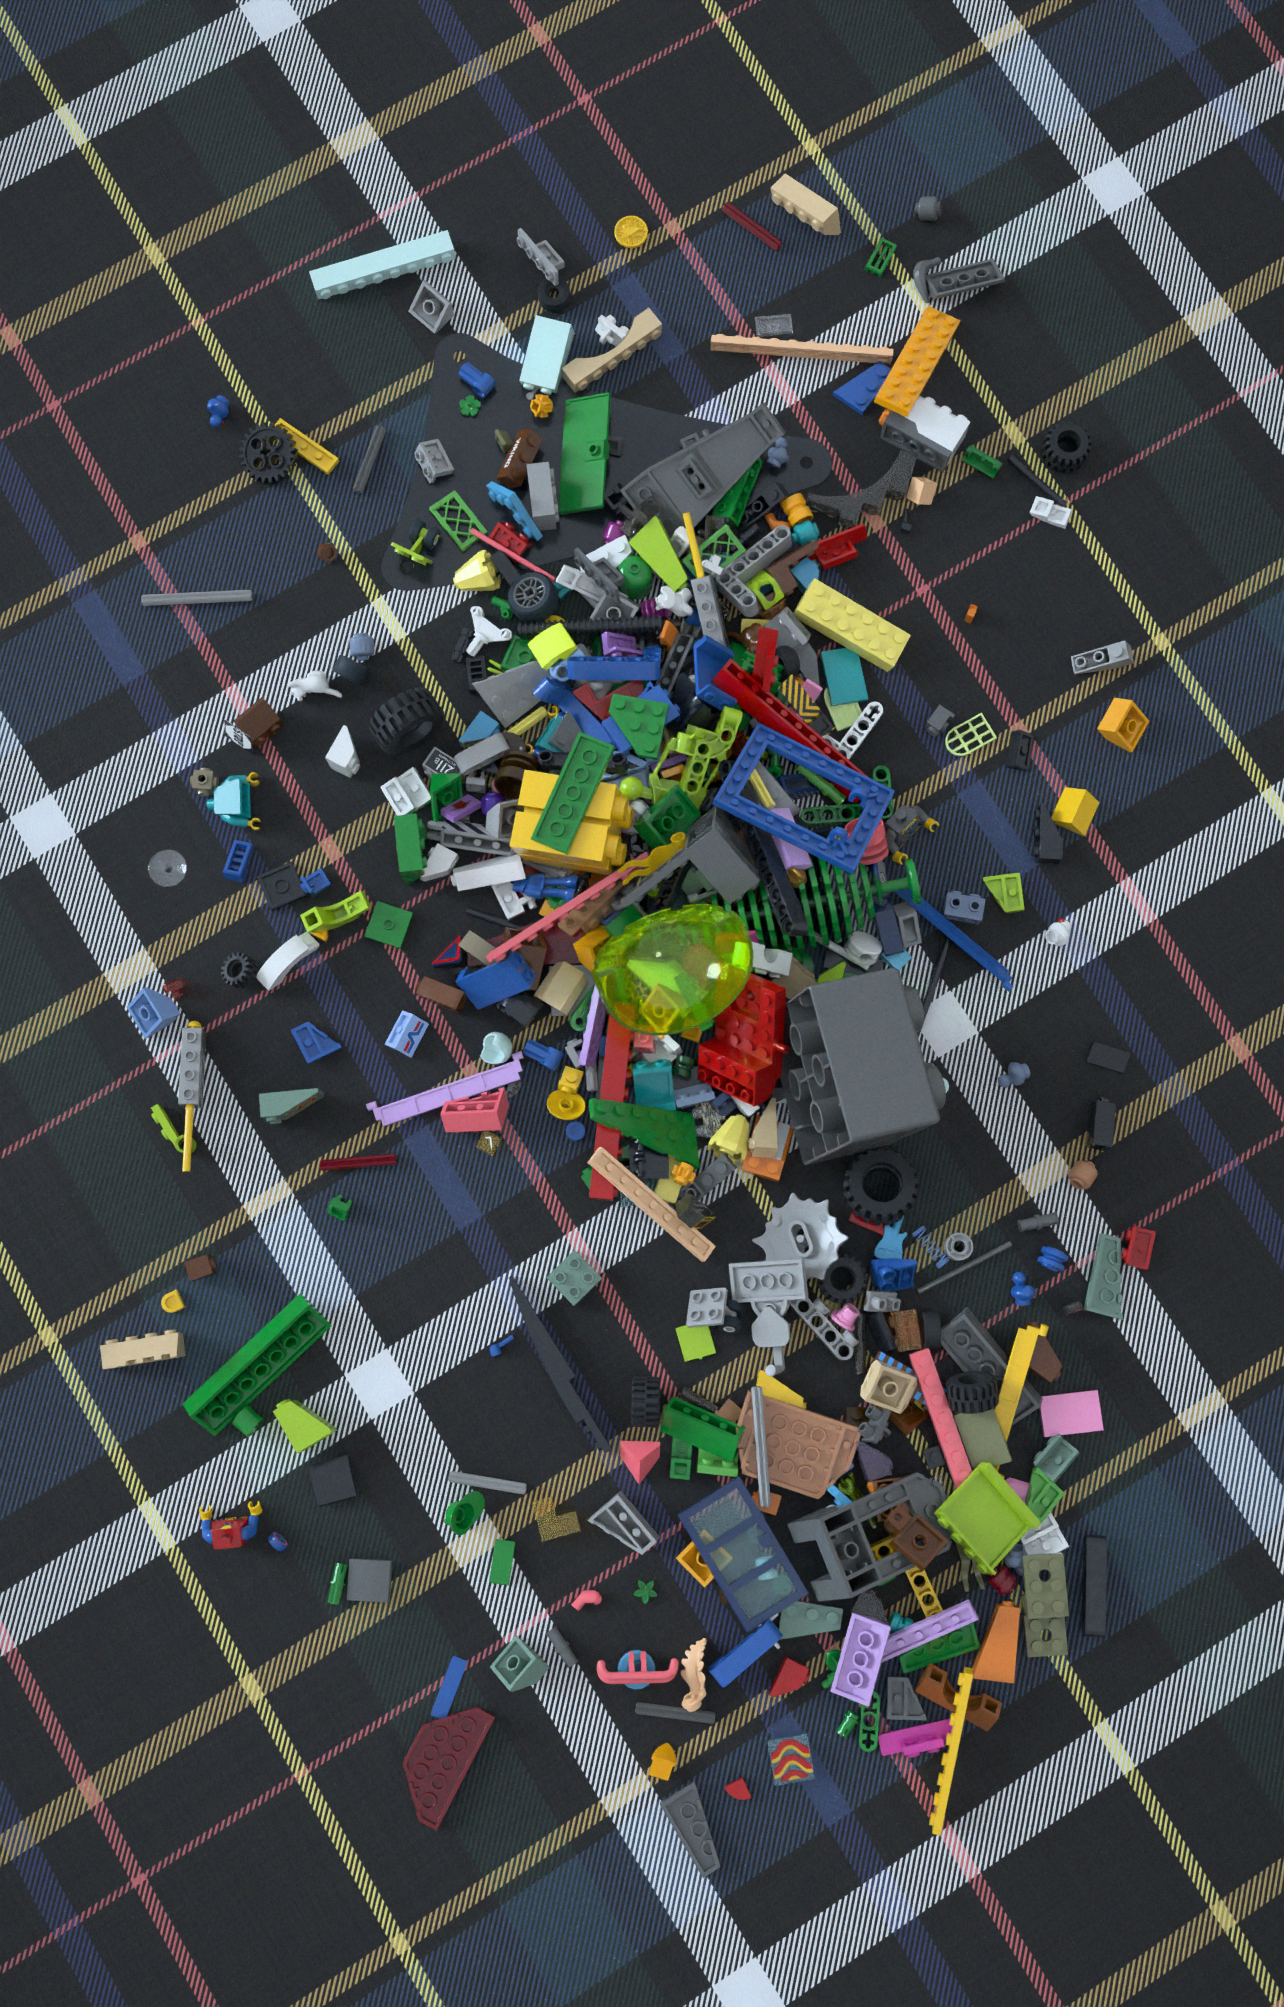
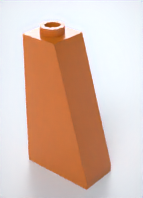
[972,1601,1020,1683]

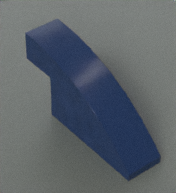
[776,774,822,801]

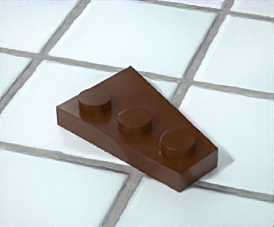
[873,1402,930,1436]

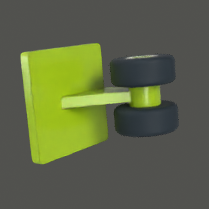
[391,519,441,565]

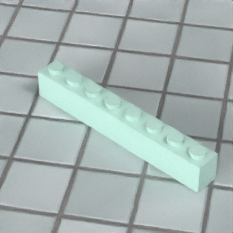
[309,230,456,300]

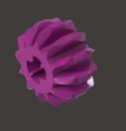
[640,598,671,620]

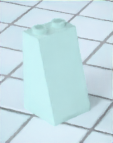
[519,315,575,395]

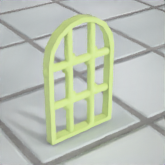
[945,713,997,756]

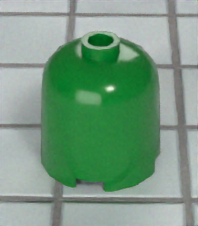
[618,556,653,600]

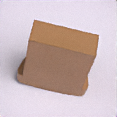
[714,1398,742,1422]

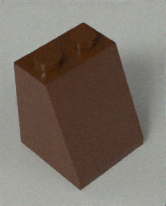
[500,927,547,991]
[1005,1321,1062,1383]

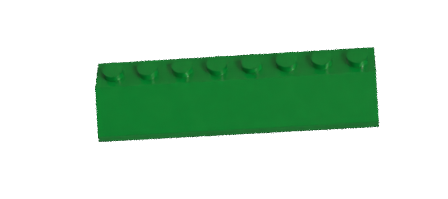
[183,1293,332,1436]

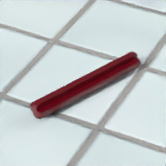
[722,202,782,251]
[319,1154,397,1171]

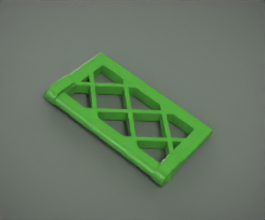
[429,490,488,551]
[682,524,746,578]

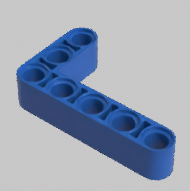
[567,646,661,680]
[533,676,617,752]

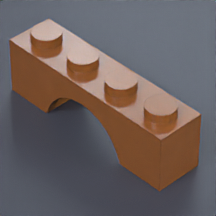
[915,1663,1002,1732]

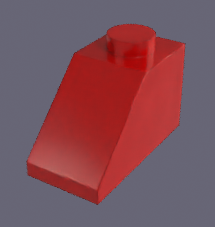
[768,1655,810,1697]

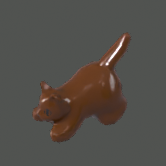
[727,623,761,654]

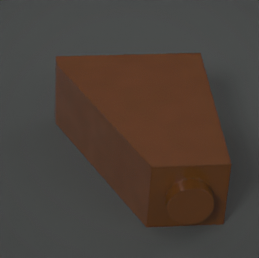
[415,976,467,1015]

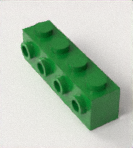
[712,457,763,527]

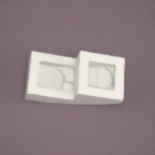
[1030,496,1072,529]

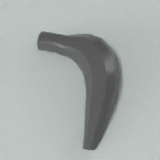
[913,257,941,303]

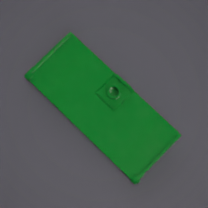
[558,393,611,515]

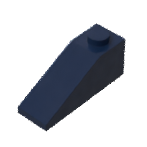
[872,893,904,957]

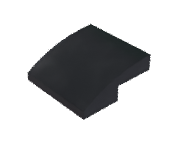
[309,1455,357,1507]

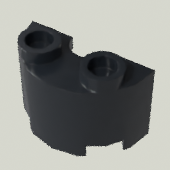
[604,476,633,517]

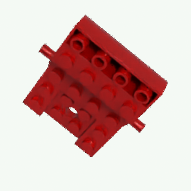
[698,963,789,1107]

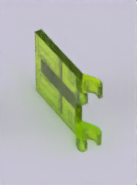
[839,1472,878,1529]

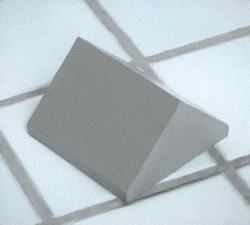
[408,280,454,334]

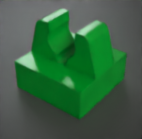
[327,1195,352,1222]

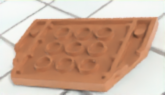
[736,1390,861,1499]

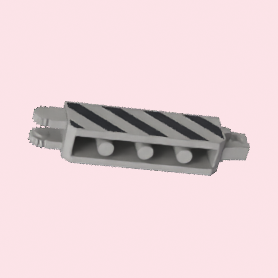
[427,819,516,856]

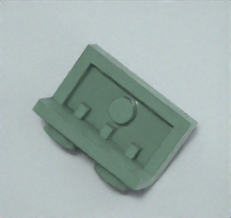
[1033,1433,1080,1483]

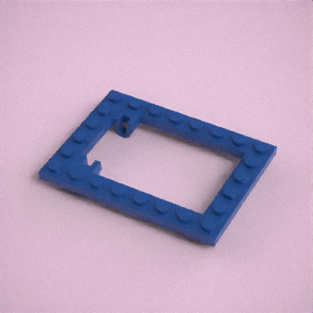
[712,723,895,875]

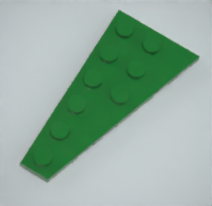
[589,1098,700,1170]

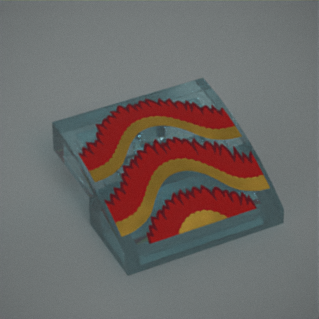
[767,1734,815,1786]

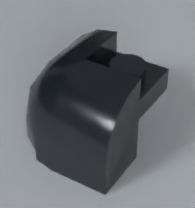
[495,991,544,1029]

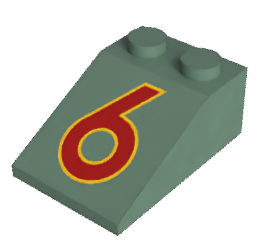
[259,1088,324,1124]

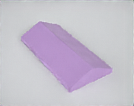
[768,808,813,874]
[830,1612,891,1707]

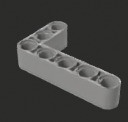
[716,525,792,617]

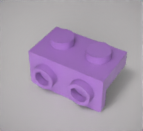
[602,632,644,657]

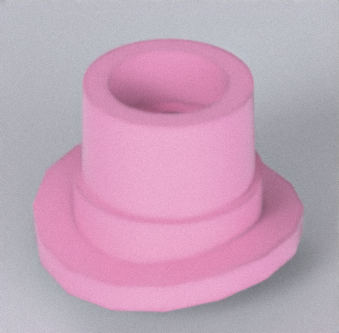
[831,1303,860,1331]

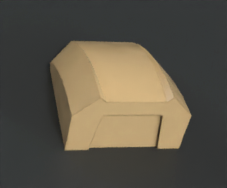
[534,961,588,1017]
[860,1360,917,1414]

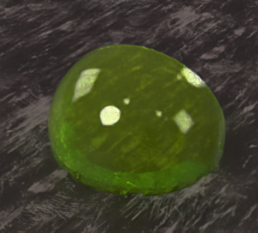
[592,904,754,1035]

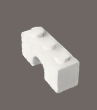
[734,941,793,979]

